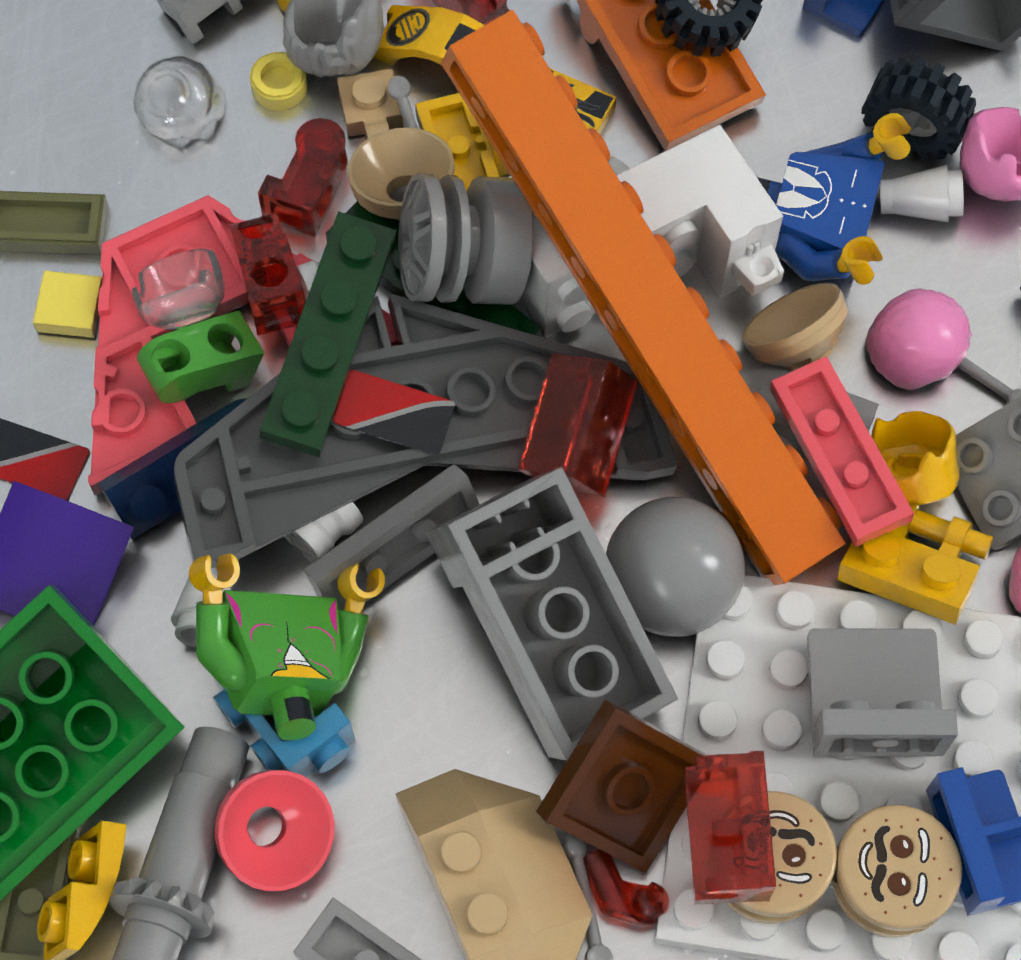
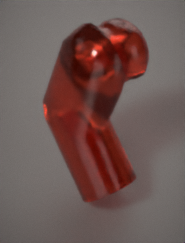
[583,850,670,927]

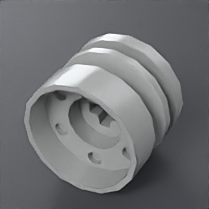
[398,173,533,305]

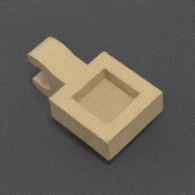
[337,68,404,140]

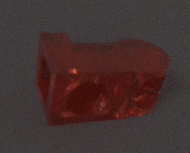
[258,118,348,238]
[230,213,306,336]

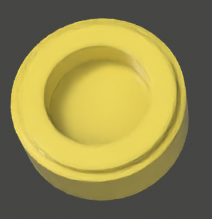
[250,52,308,111]

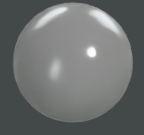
[606,497,745,637]

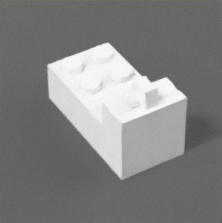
[520,125,784,338]

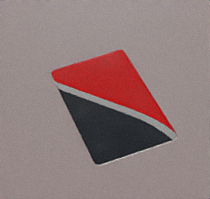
[333,370,455,455]
[0,418,90,500]

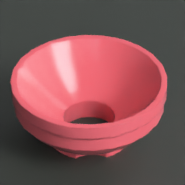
[214,770,335,891]

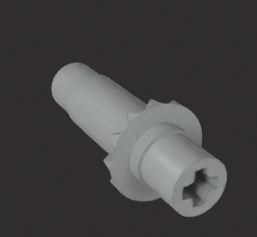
[109,726,250,960]

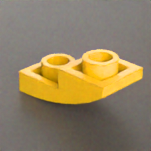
[37,820,127,960]

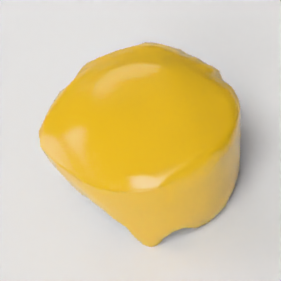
[871,411,959,505]

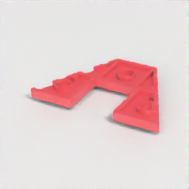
[88,195,398,495]

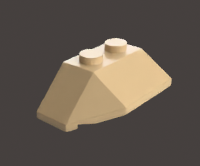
[395,769,592,960]

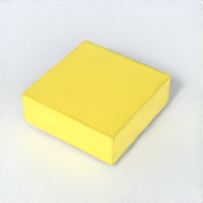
[33,270,102,338]

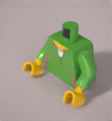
[188,553,385,741]

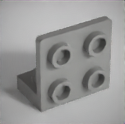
[956,396,1021,550]
[807,628,958,756]

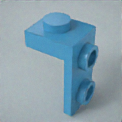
[212,680,355,777]

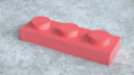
[770,356,914,547]

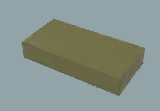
[0,191,108,255]

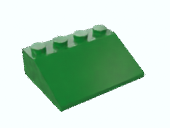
[0,585,185,901]

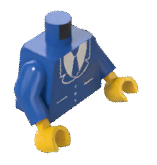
[757,113,911,285]

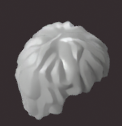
[283,0,384,78]

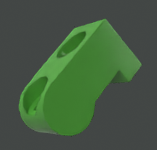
[137,310,265,404]

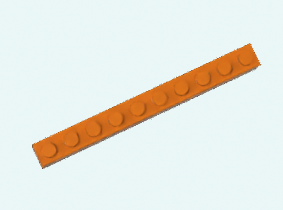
[441,9,846,585]

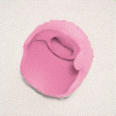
[960,107,1021,202]
[866,288,972,390]

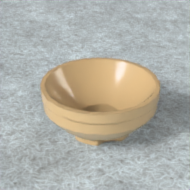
[347,128,455,220]
[742,283,848,371]

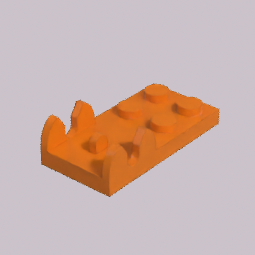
[567,0,766,151]

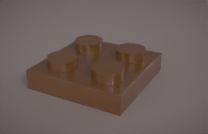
[536,699,714,873]

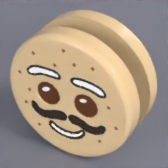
[708,791,837,924]
[831,805,962,938]

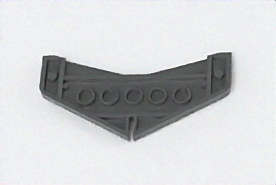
[174,293,678,569]

